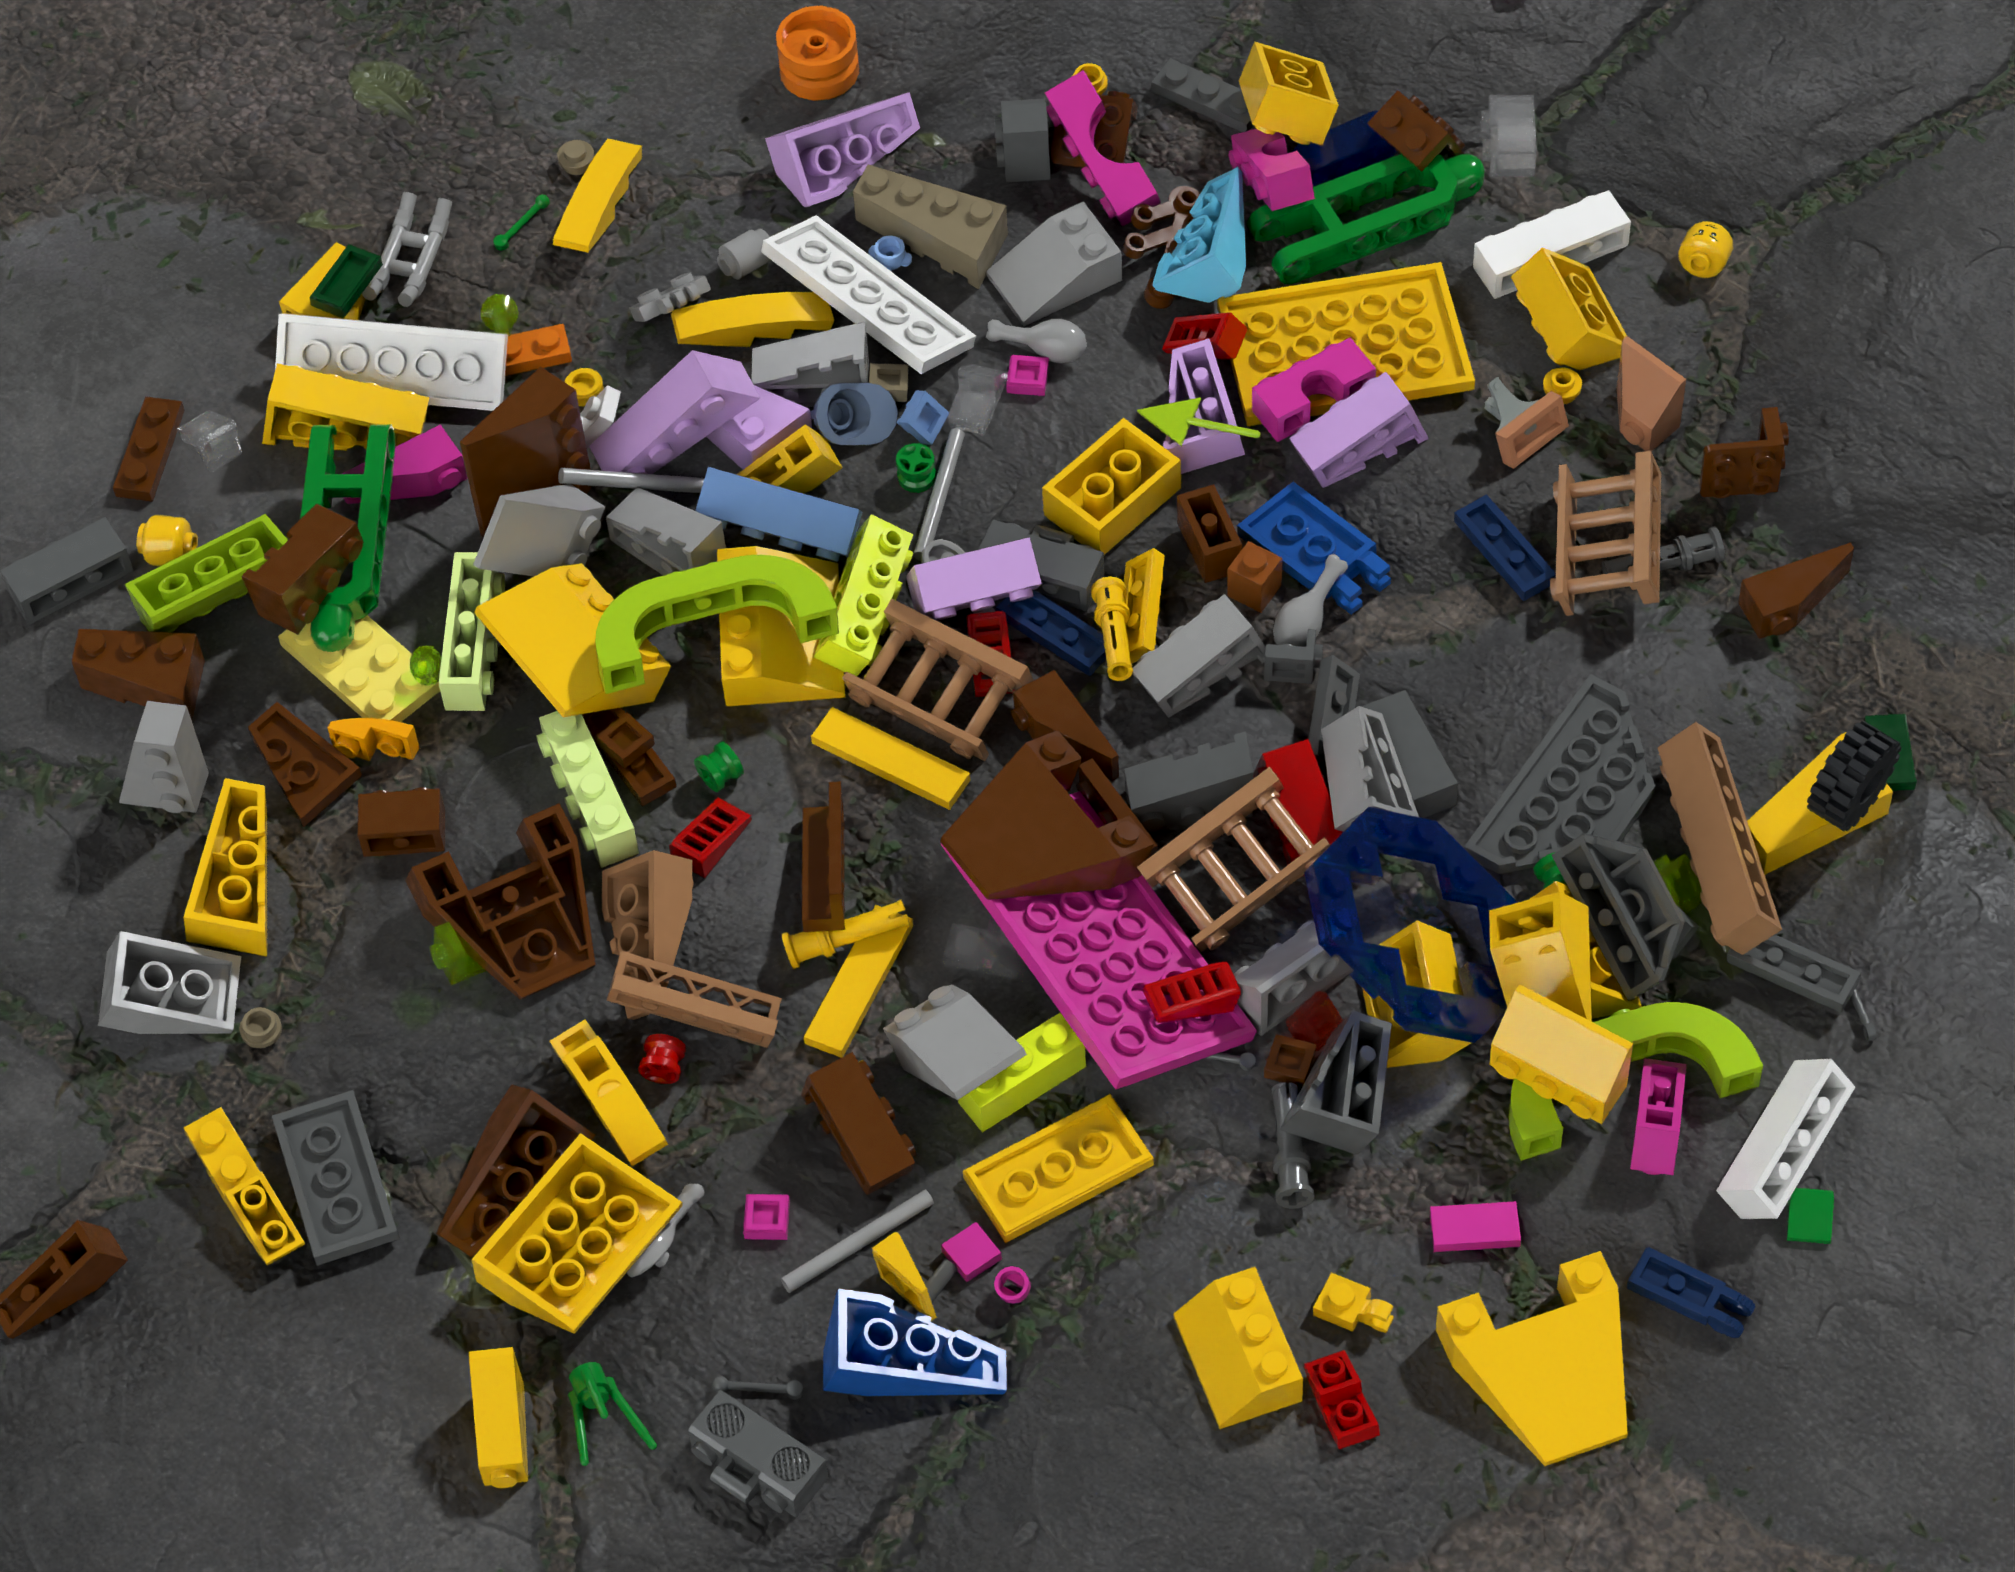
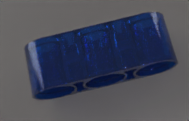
[1292,111,1398,187]

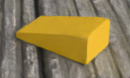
[872,1232,937,1321]

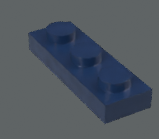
[1454,494,1556,601]
[996,590,1106,677]

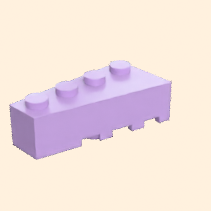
[589,350,760,474]

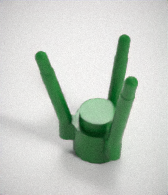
[568,1362,657,1466]

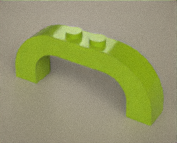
[595,555,839,694]
[1509,1002,1763,1161]

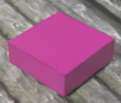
[1006,355,1049,396]
[743,1194,790,1240]
[941,1222,1002,1282]

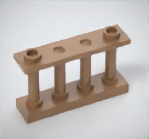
[1550,450,1661,616]
[842,599,1034,761]
[1137,767,1333,952]

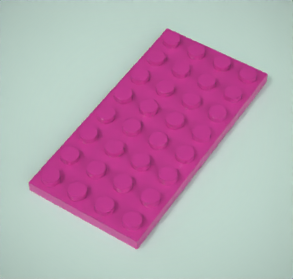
[941,791,1257,1090]

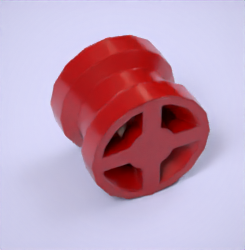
[638,1034,686,1084]

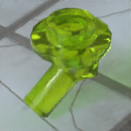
[481,294,519,336]
[410,646,442,686]

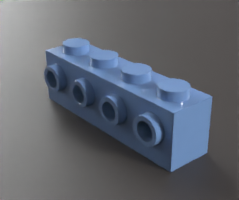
[695,467,863,562]

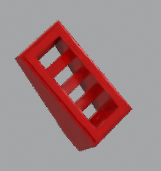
[1162,312,1247,359]
[966,611,1015,697]
[669,797,752,878]
[1142,961,1241,1023]

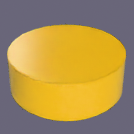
[565,368,604,406]

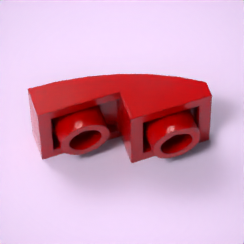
[1304,1350,1380,1450]

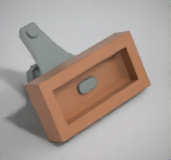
[1484,377,1569,469]

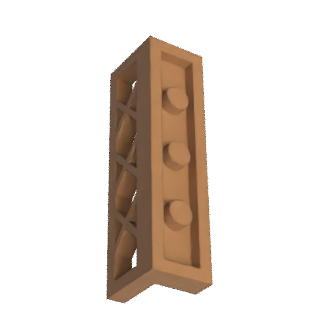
[607,951,782,1048]

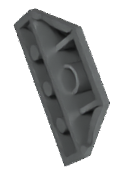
[1552,834,1685,1001]

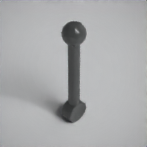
[1845,965,1877,1041]
[1206,1052,1256,1071]
[712,1376,803,1400]

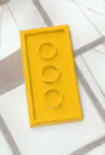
[963,1094,1154,1243]

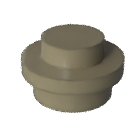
[557,140,595,175]
[239,1007,282,1048]

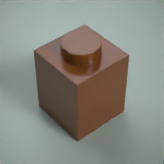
[1227,541,1282,613]

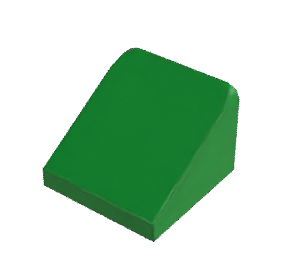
[1787,1188,1834,1244]

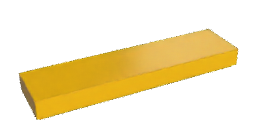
[811,707,971,810]
[804,905,913,1058]

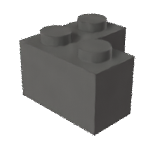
[994,98,1050,182]

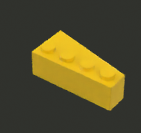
[262,363,429,451]
[183,778,267,957]

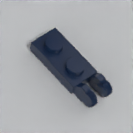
[1627,1247,1756,1339]

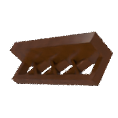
[802,781,845,932]

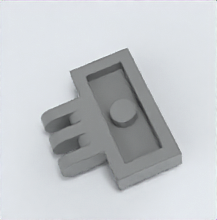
[629,272,711,322]

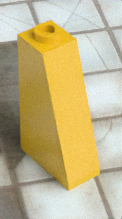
[1747,732,1893,875]

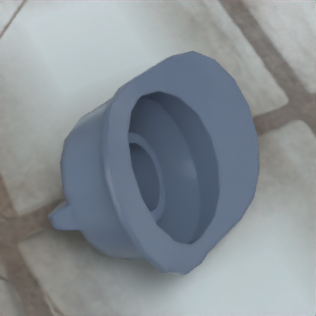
[810,383,898,445]

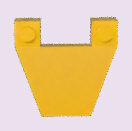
[1436,1251,1628,1466]

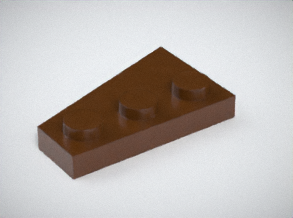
[248,702,362,827]

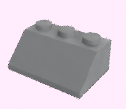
[1234,913,1360,1036]

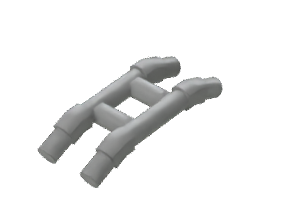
[362,192,452,307]

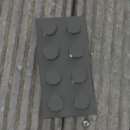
[272,1090,400,1266]

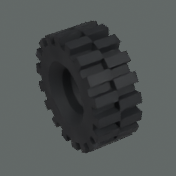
[1807,721,1901,831]

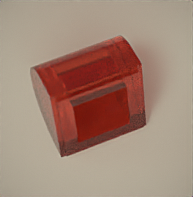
[1286,991,1343,1051]

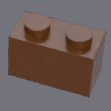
[1177,484,1242,583]
[358,787,445,857]

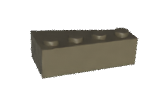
[853,164,1008,289]

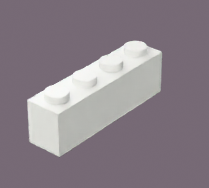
[1473,190,1631,299]
[1716,1059,1855,1219]

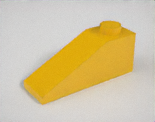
[736,424,842,494]

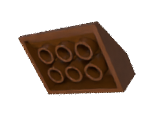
[460,367,591,537]

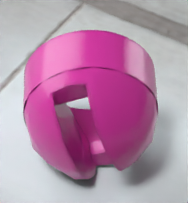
[994,1266,1031,1304]

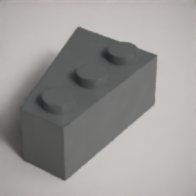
[1124,731,1253,832]
[1279,1010,1392,1155]

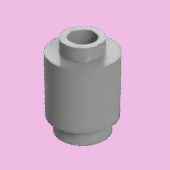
[717,229,770,280]

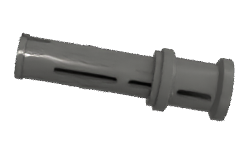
[1601,527,1725,574]
[1271,1082,1314,1209]

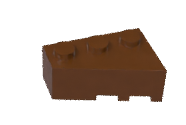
[241,504,364,635]
[71,629,205,720]
[801,1052,917,1195]

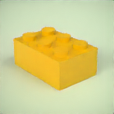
[1239,41,1339,145]
[1042,418,1181,555]

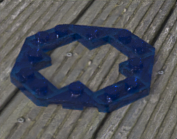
[1304,807,1518,1043]

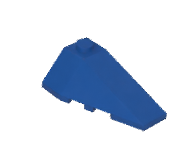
[823,1289,1007,1396]

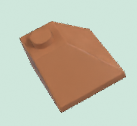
[1617,336,1686,451]

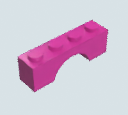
[1045,70,1161,227]

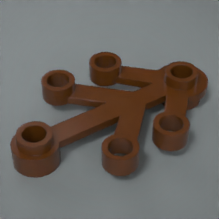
[1122,186,1201,309]

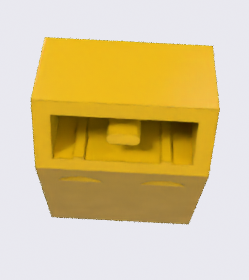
[1489,891,1592,1022]

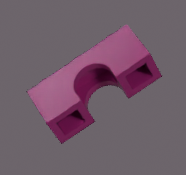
[1229,129,1315,211]
[1252,337,1376,442]

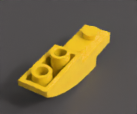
[550,1019,668,1167]
[184,1107,305,1266]

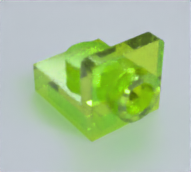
[1653,853,1702,914]

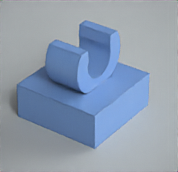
[896,390,949,445]

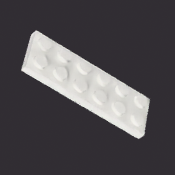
[761,215,976,374]
[275,313,508,411]

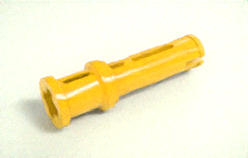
[1091,576,1133,681]
[782,899,910,969]

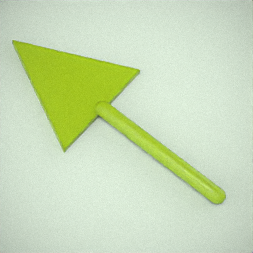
[1137,397,1260,447]

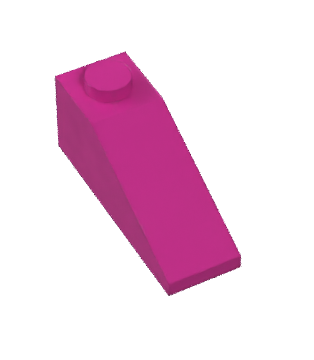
[342,424,468,504]
[1630,1058,1686,1175]

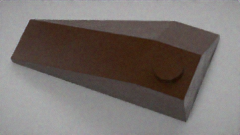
[436,1084,595,1257]

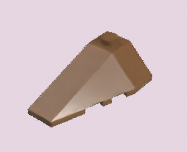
[602,850,693,1020]

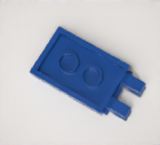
[1237,482,1391,615]

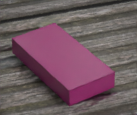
[1430,1201,1521,1252]

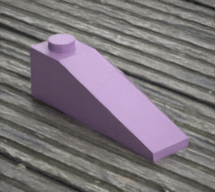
[765,92,920,207]

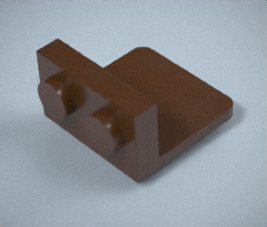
[1367,90,1465,172]
[1050,91,1138,168]
[1699,407,1789,498]

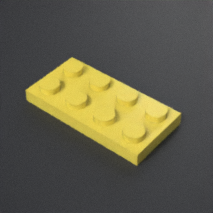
[278,615,440,722]

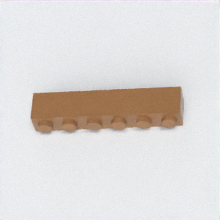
[1658,722,1782,955]

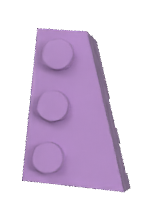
[1163,339,1245,474]
[1289,372,1429,488]
[706,385,812,469]
[906,537,1042,621]

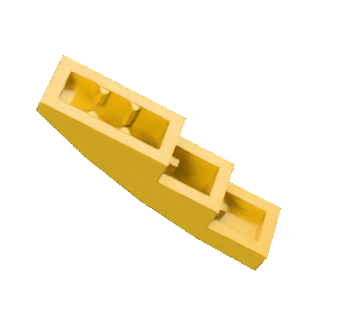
[553,138,642,253]
[671,292,834,347]

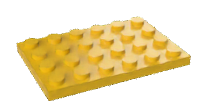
[1217,262,1475,426]

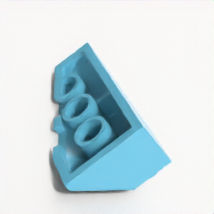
[1152,167,1246,303]

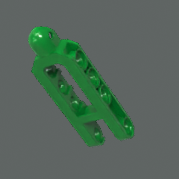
[1246,153,1485,284]
[300,424,395,652]

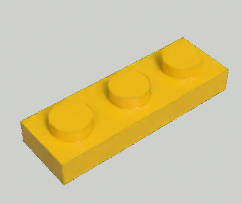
[1116,548,1165,664]

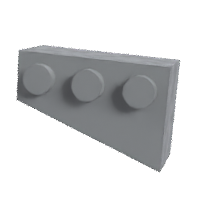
[751,322,870,407]
[606,487,726,575]
[119,701,209,813]

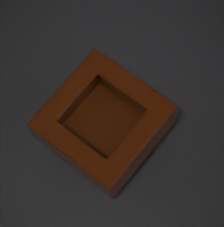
[596,712,655,768]
[1264,1034,1317,1088]

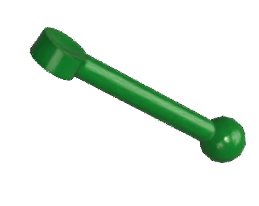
[493,194,550,251]

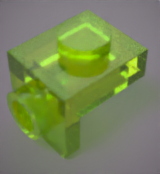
[430,922,486,985]

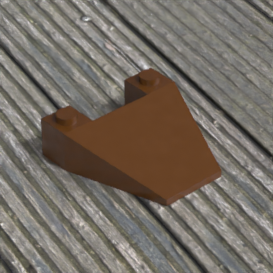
[940,730,1154,900]
[405,803,596,1000]

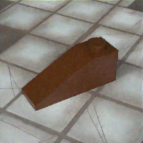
[1738,542,1854,639]
[1011,670,1119,781]
[0,1220,128,1339]

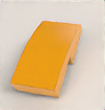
[327,718,420,761]

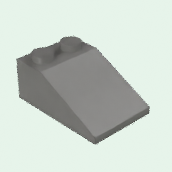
[986,201,1122,327]
[473,484,605,576]
[98,931,241,1034]
[883,984,1027,1100]

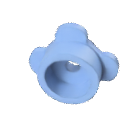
[868,236,912,271]

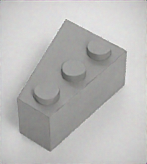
[1133,594,1266,718]
[1321,706,1420,843]

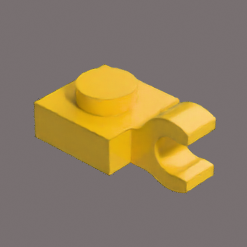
[1313,1272,1394,1333]

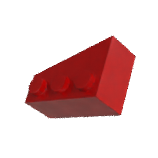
[1253,739,1351,877]

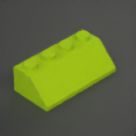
[125,514,288,633]

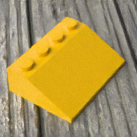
[717,546,846,707]
[474,563,671,717]
[472,1133,683,1334]

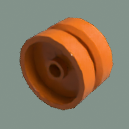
[776,5,860,101]

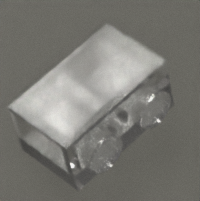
[1481,95,1537,177]

